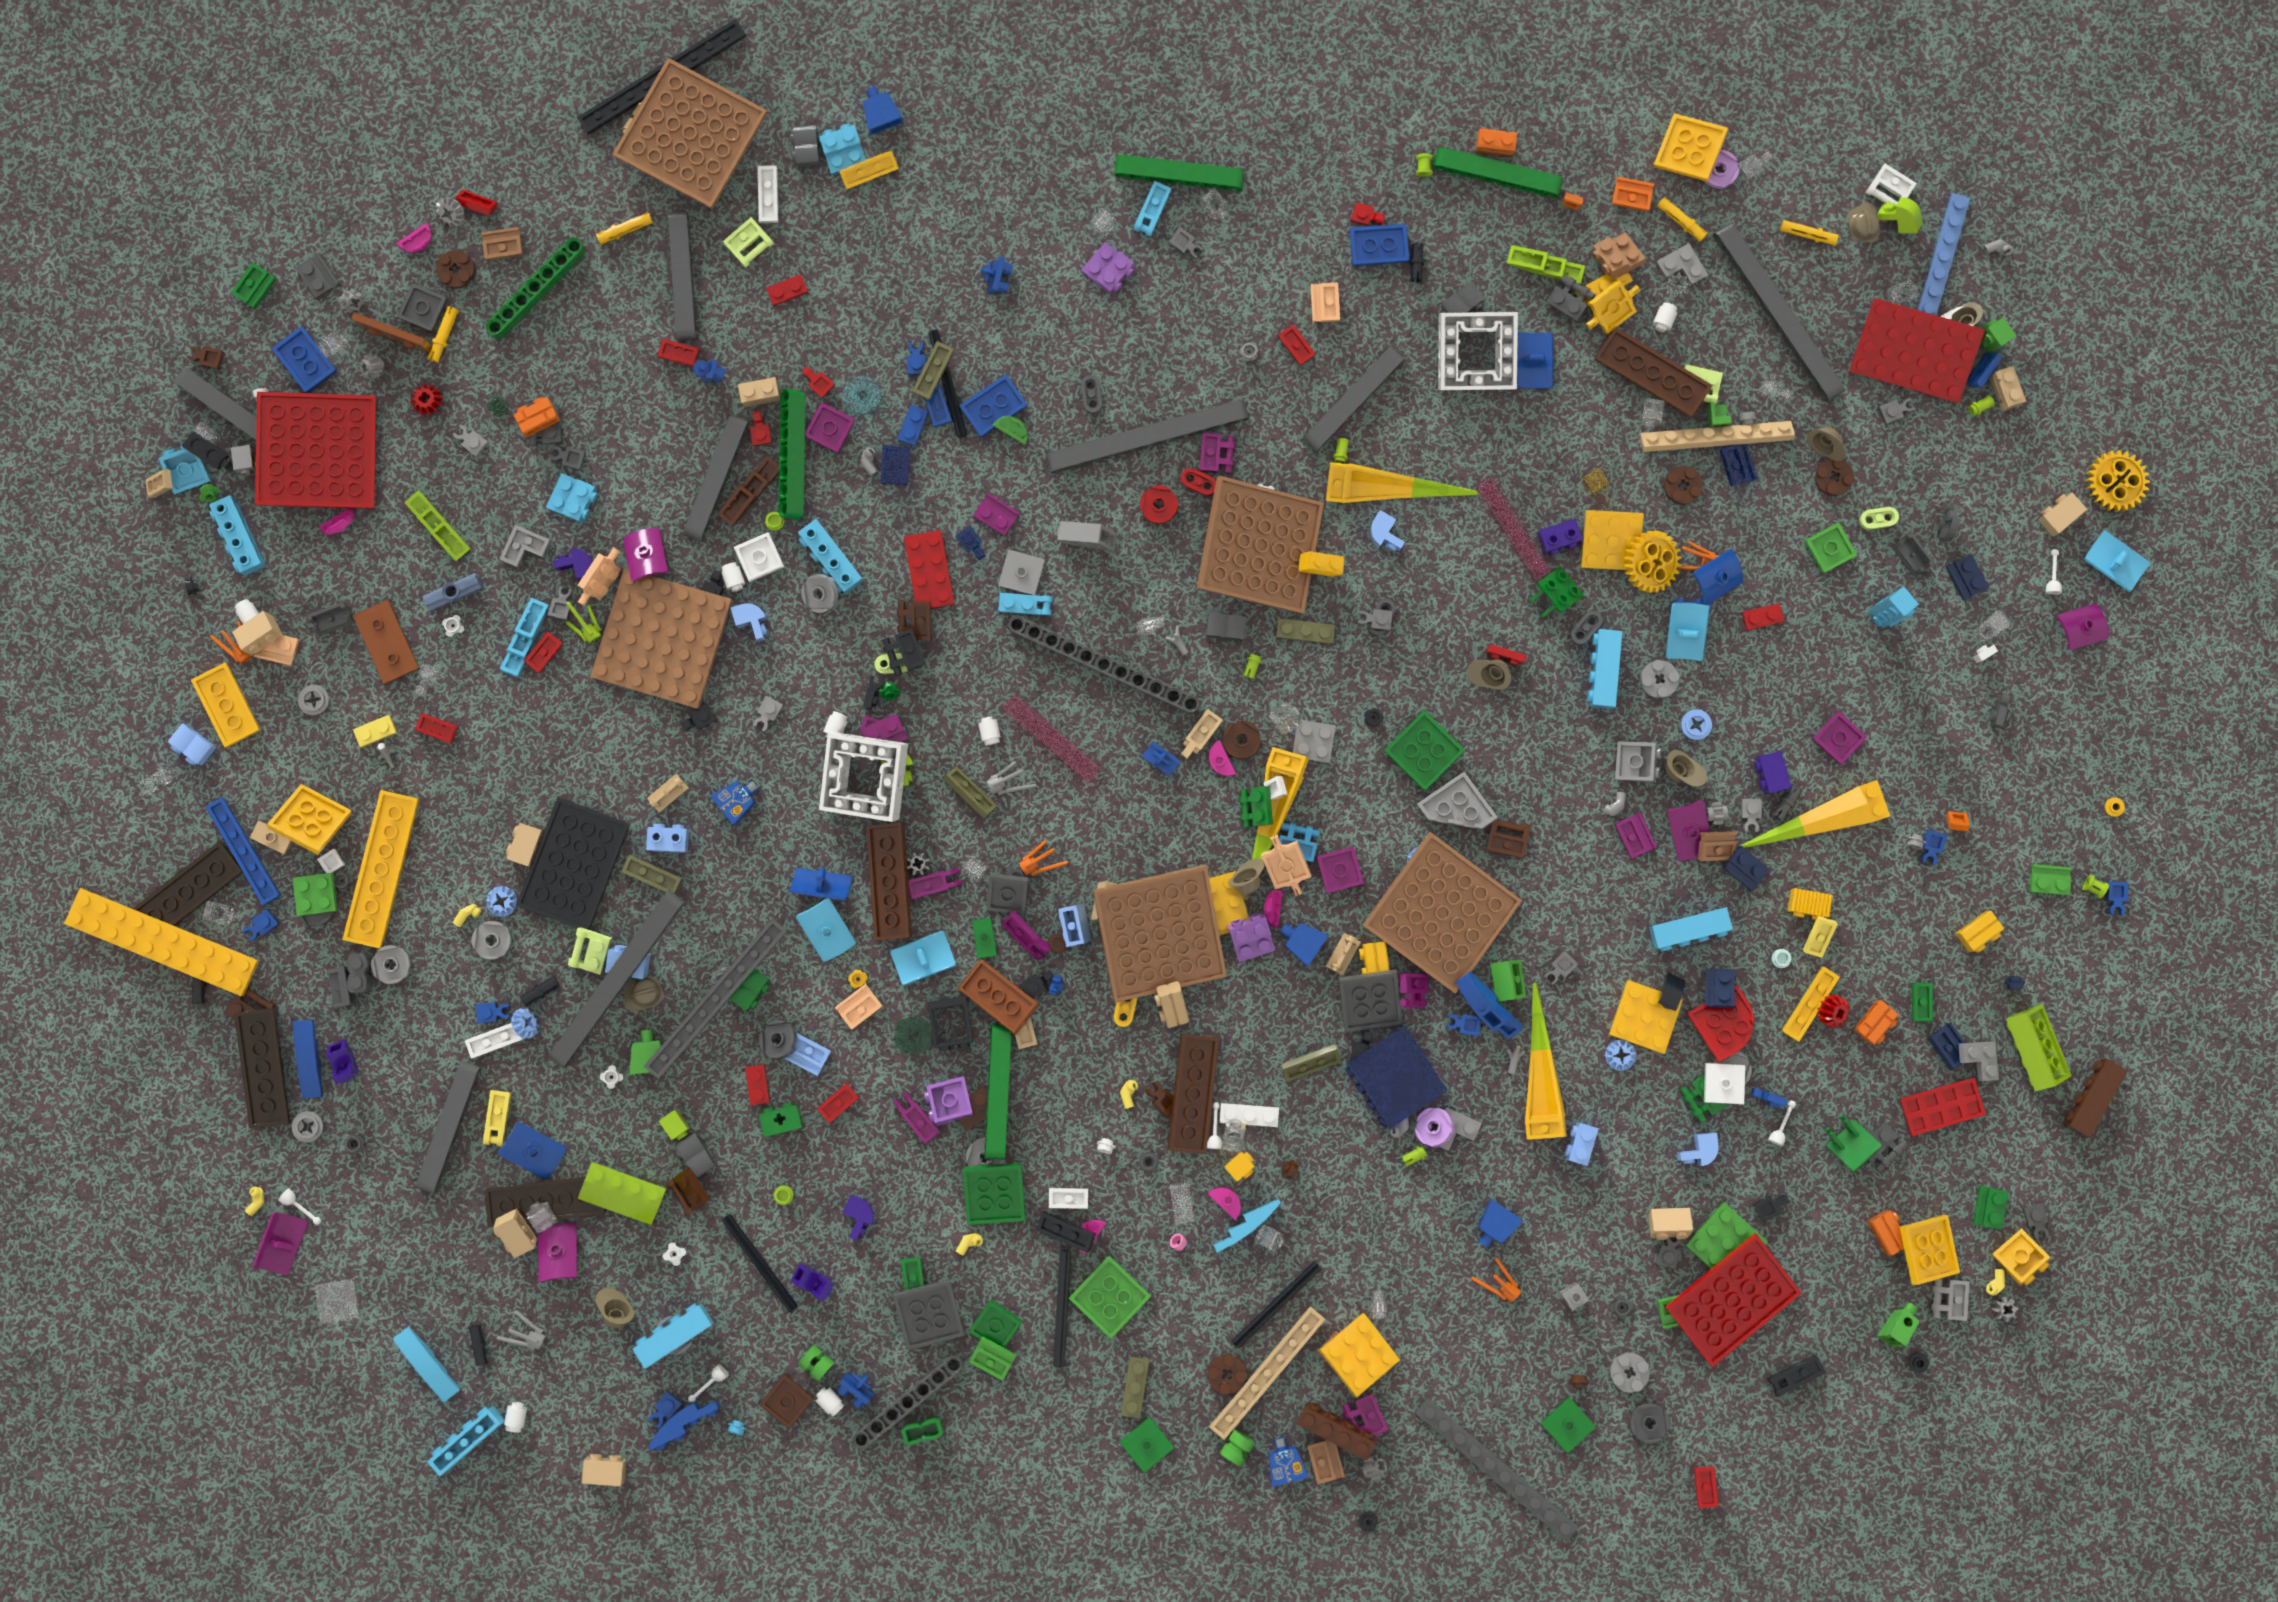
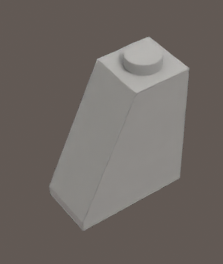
[1057,521,1117,552]

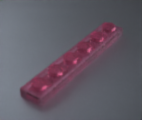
[1475,476,1552,582]
[1002,693,1101,783]

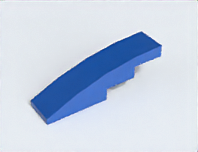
[293,1020,323,1099]

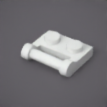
[1865,164,1917,204]

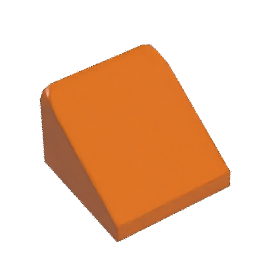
[1561,192,1583,211]

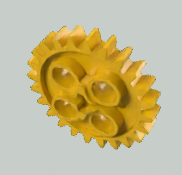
[2086,450,2150,512]
[1624,531,1682,593]

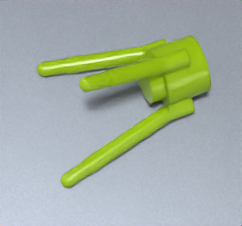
[564,602,602,644]

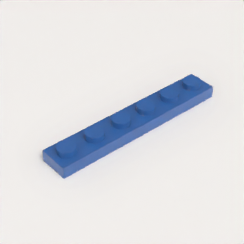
[206,797,281,906]

